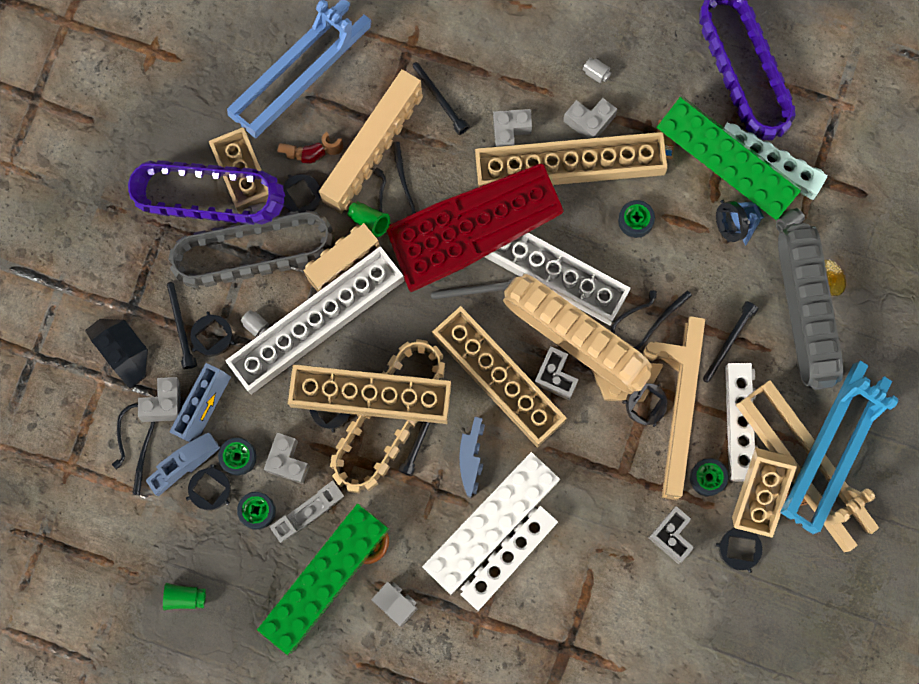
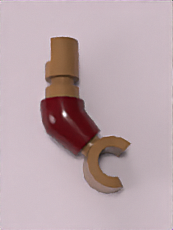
[278,132,343,164]

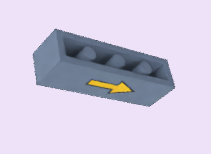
[169,363,231,442]

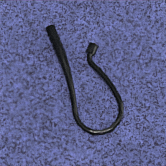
[373,141,416,225]
[611,290,692,350]
[112,403,155,496]

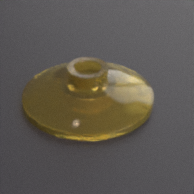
[824,260,846,296]

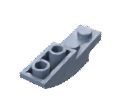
[460,417,485,498]
[146,432,220,496]

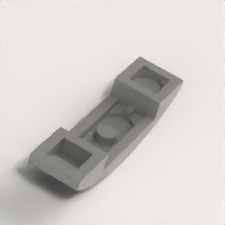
[270,481,345,543]

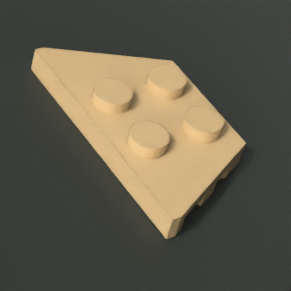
[591,363,663,402]

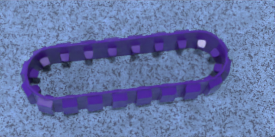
[699,0,795,141]
[128,160,285,225]

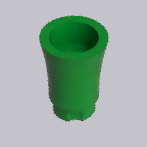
[347,201,390,238]
[163,583,206,611]

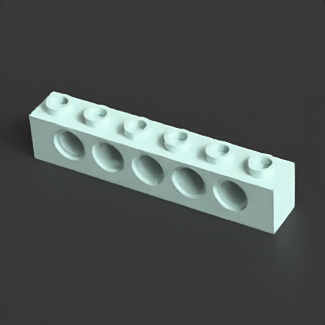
[724,122,827,200]

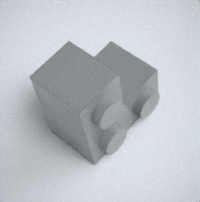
[563,98,617,139]
[493,109,532,147]
[534,346,578,401]
[138,377,181,422]
[264,433,310,484]
[648,506,694,564]
[371,582,417,627]

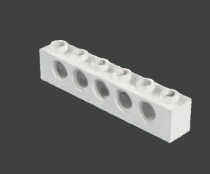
[725,363,758,482]
[460,506,558,611]

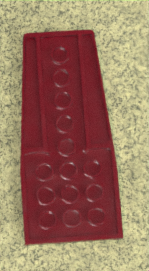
[386,164,564,292]

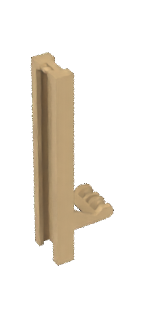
[642,317,705,500]
[736,380,879,552]

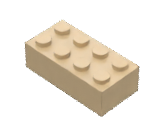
[209,128,268,214]
[303,223,380,292]
[732,448,797,538]

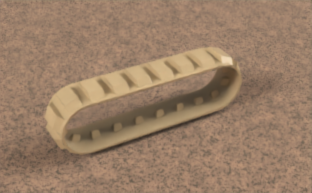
[503,274,652,394]
[330,339,445,494]

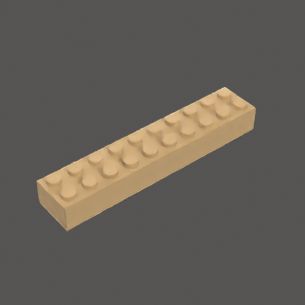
[475,132,667,187]

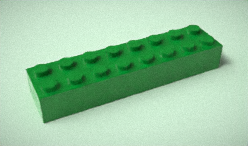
[656,96,802,221]
[257,503,390,655]

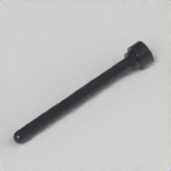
[412,62,470,135]
[167,282,197,370]
[703,301,759,383]
[398,422,431,477]

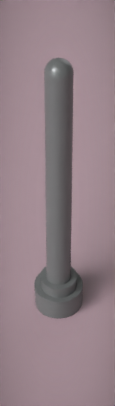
[431,276,520,299]

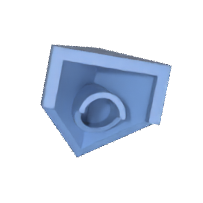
[729,202,764,246]

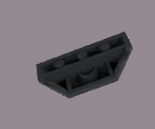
[85,319,148,389]

